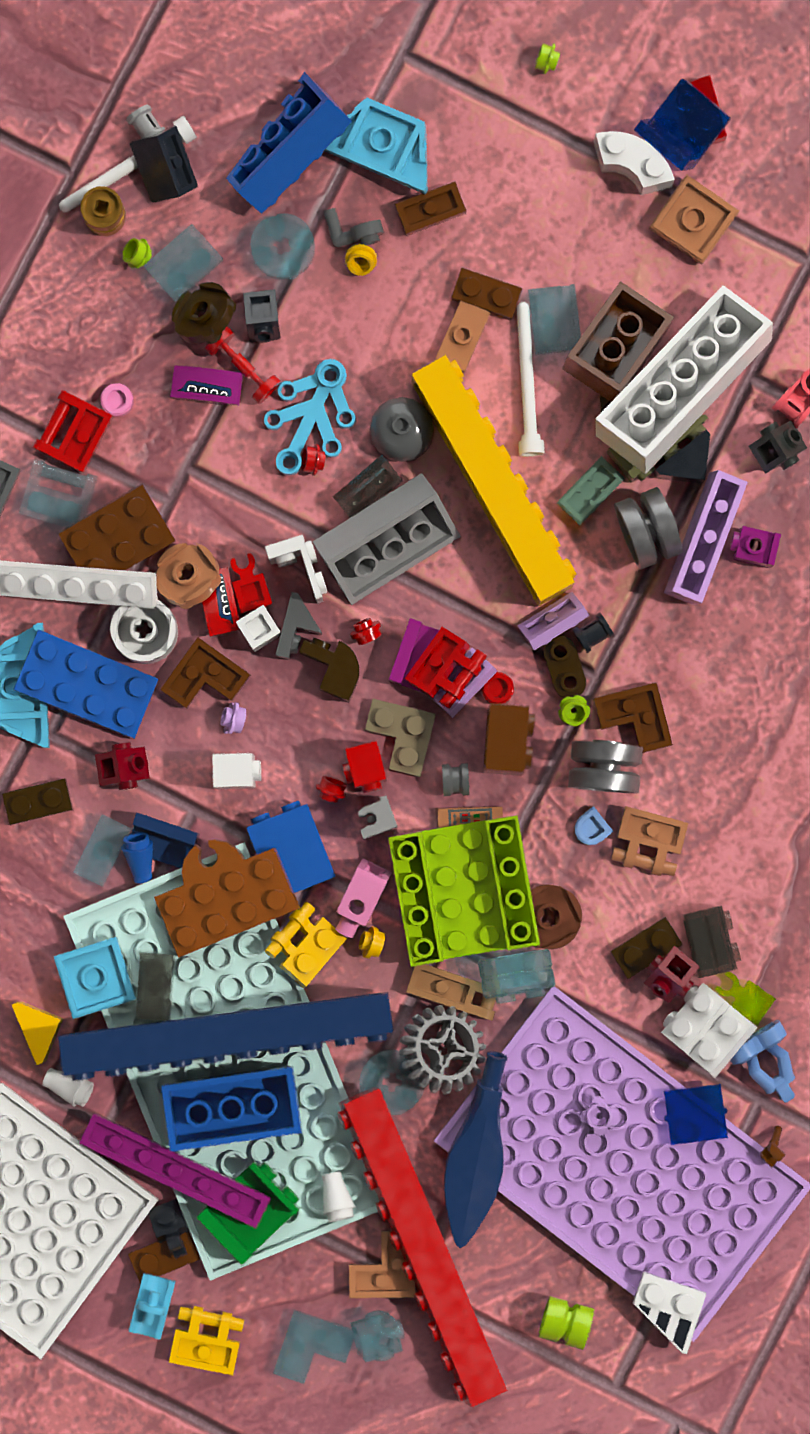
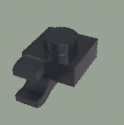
[148,1198,190,1259]

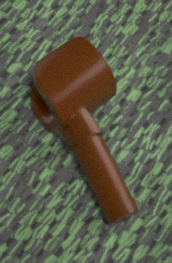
[760,1126,785,1168]

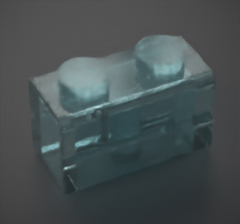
[478,949,556,1004]

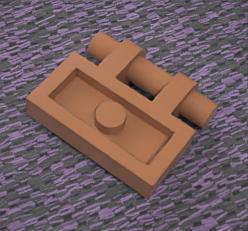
[611,806,689,876]

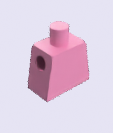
[335,858,392,938]

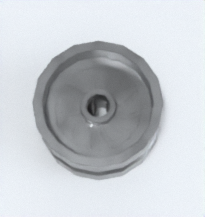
[614,487,683,570]
[568,740,643,794]

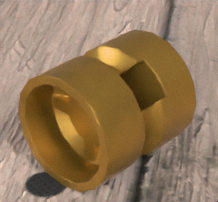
[80,186,126,236]

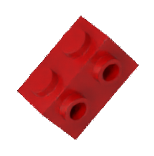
[342,741,387,793]

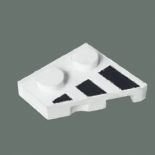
[633,1271,706,1354]

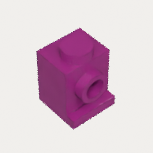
[730,526,781,568]

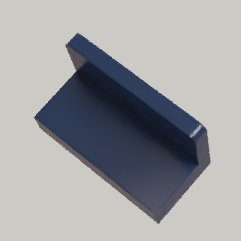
[131,812,200,868]

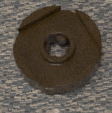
[171,282,237,344]

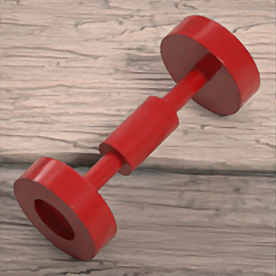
[205,326,282,404]

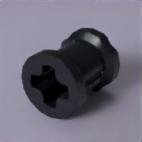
[573,612,615,653]

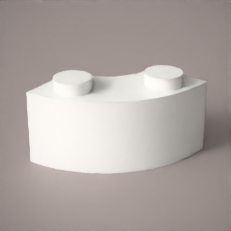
[594,131,675,195]

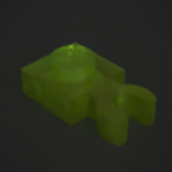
[714,972,776,1025]

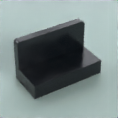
[130,126,199,203]

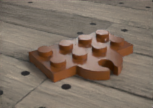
[154,839,300,958]

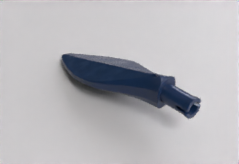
[444,1051,508,1248]

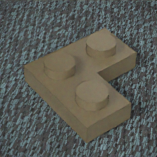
[365,699,436,777]

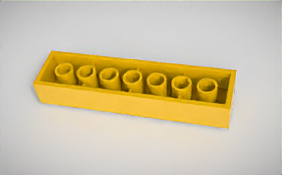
[411,355,577,607]

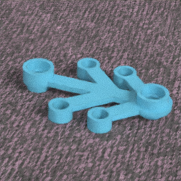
[264,359,356,476]

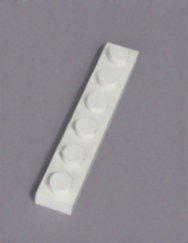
[0,561,158,608]

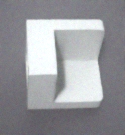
[236,605,281,652]

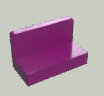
[389,618,439,693]

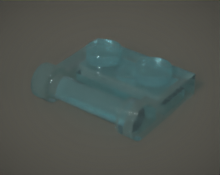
[19,458,98,528]

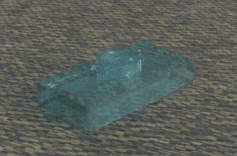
[73,814,132,887]

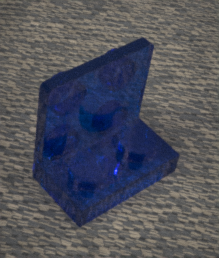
[634,79,731,171]

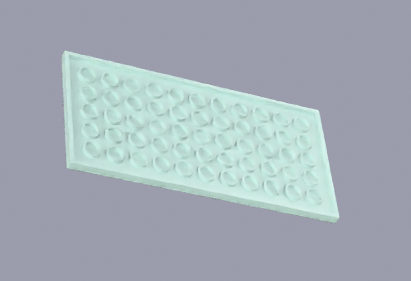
[63,842,379,1280]

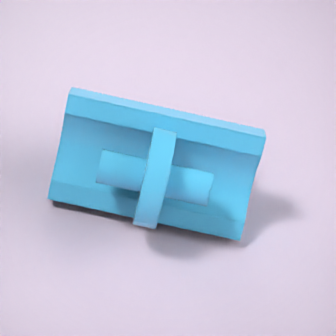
[129,1273,176,1340]

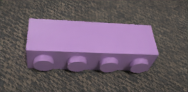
[664,470,748,605]

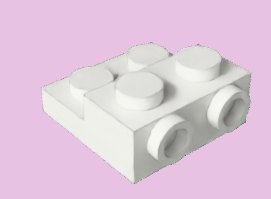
[661,983,757,1078]

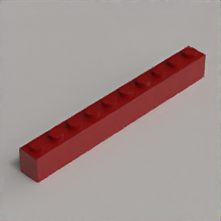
[337,1087,508,1407]

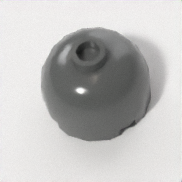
[369,397,434,462]

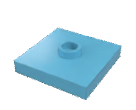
[54,937,136,1019]

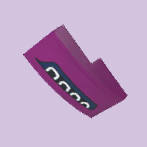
[170,365,243,406]

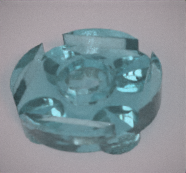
[250,213,315,279]
[360,1049,424,1115]

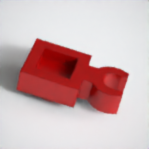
[230,553,273,614]

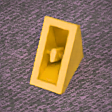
[12,1001,64,1065]

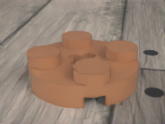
[156,543,221,609]

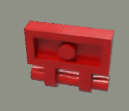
[404,627,487,709]

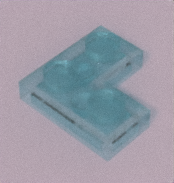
[273,1309,356,1384]

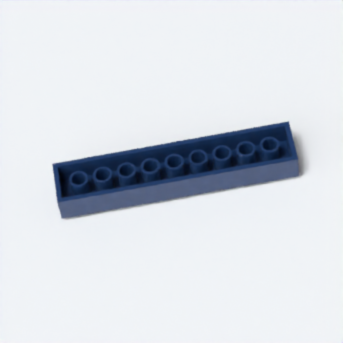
[58,992,393,1081]

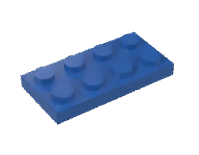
[13,629,159,739]

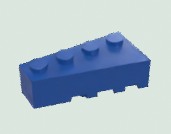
[226,72,352,214]

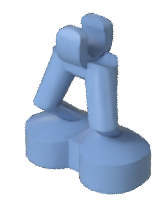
[730,1020,795,1102]

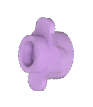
[220,702,246,734]
[580,1096,619,1136]

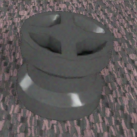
[442,763,469,797]

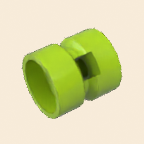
[538,1296,594,1350]

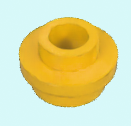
[345,244,377,276]
[358,926,385,959]

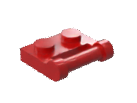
[32,390,113,474]

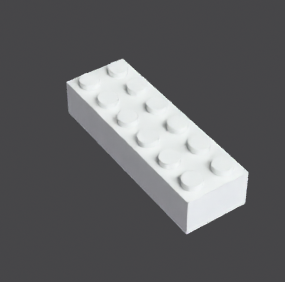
[595,285,773,474]

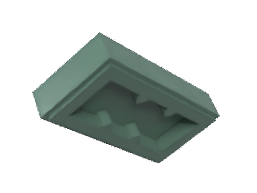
[556,456,625,526]

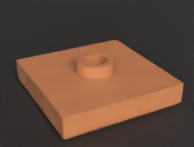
[649,174,739,265]

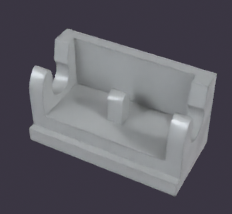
[358,795,398,840]

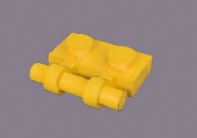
[264,902,347,988]
[169,1306,245,1375]

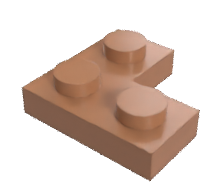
[349,1231,415,1298]

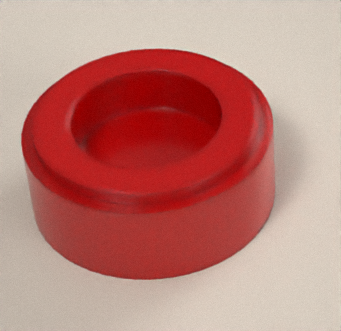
[482,672,514,704]

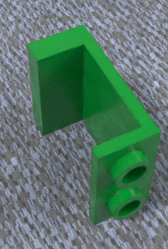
[196,1160,300,1265]

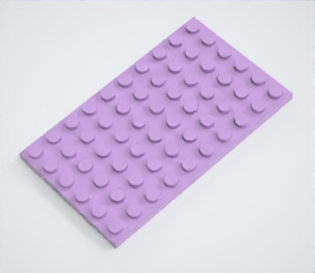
[434,985,810,1342]

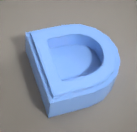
[574,806,614,845]

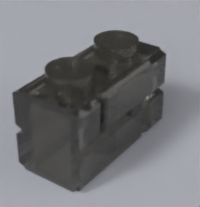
[682,905,741,978]
[136,952,175,1021]

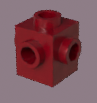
[95,742,150,790]
[643,946,700,1004]

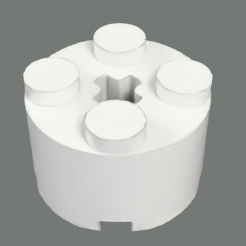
[110,600,178,664]

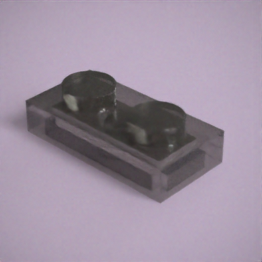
[333,455,402,518]

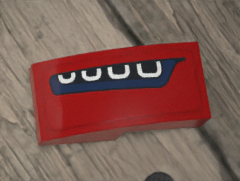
[202,567,240,637]

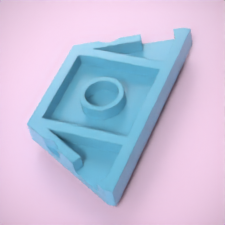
[324,98,428,194]
[0,623,50,748]

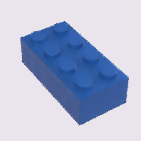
[161,1065,303,1152]

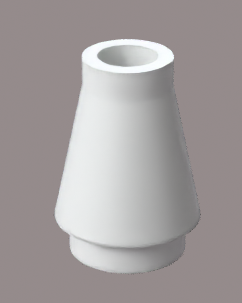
[42,1068,94,1107]
[322,1172,356,1222]

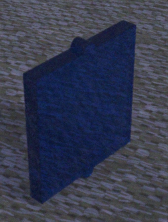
[664,1084,728,1145]

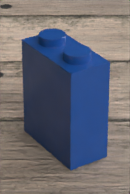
[246,801,336,893]

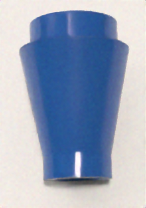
[121,832,153,883]

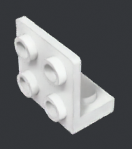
[265,535,328,604]

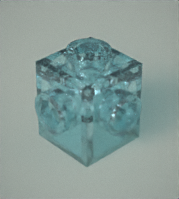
[350,1310,405,1362]

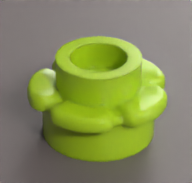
[535,43,560,74]
[122,238,152,269]
[558,695,590,726]

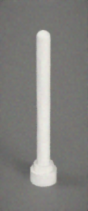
[59,116,197,212]
[517,302,545,457]

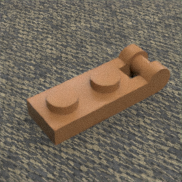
[406,964,503,1021]

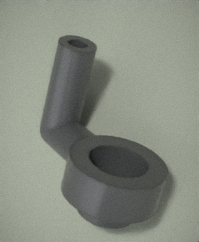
[323,208,384,247]

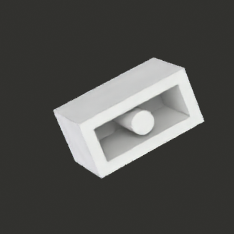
[213,753,262,789]

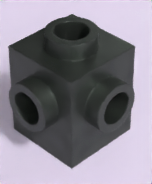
[749,421,807,474]

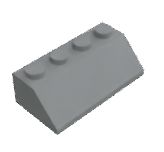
[312,473,461,605]

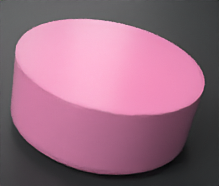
[100,383,134,417]

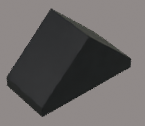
[653,430,710,484]

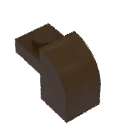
[299,637,360,703]

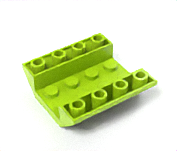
[388,815,540,967]

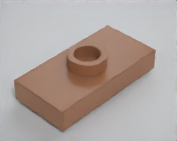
[435,301,491,373]

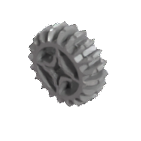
[399,1005,487,1094]

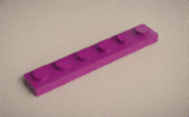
[80,1113,272,1228]

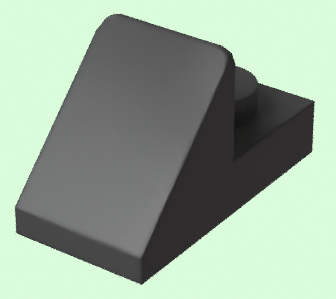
[276,592,322,660]

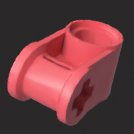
[772,369,810,429]

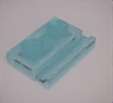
[144,224,223,302]
[528,284,581,355]

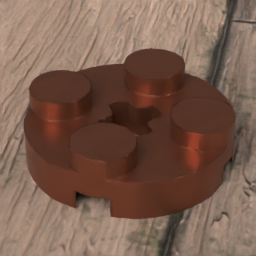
[531,884,582,949]

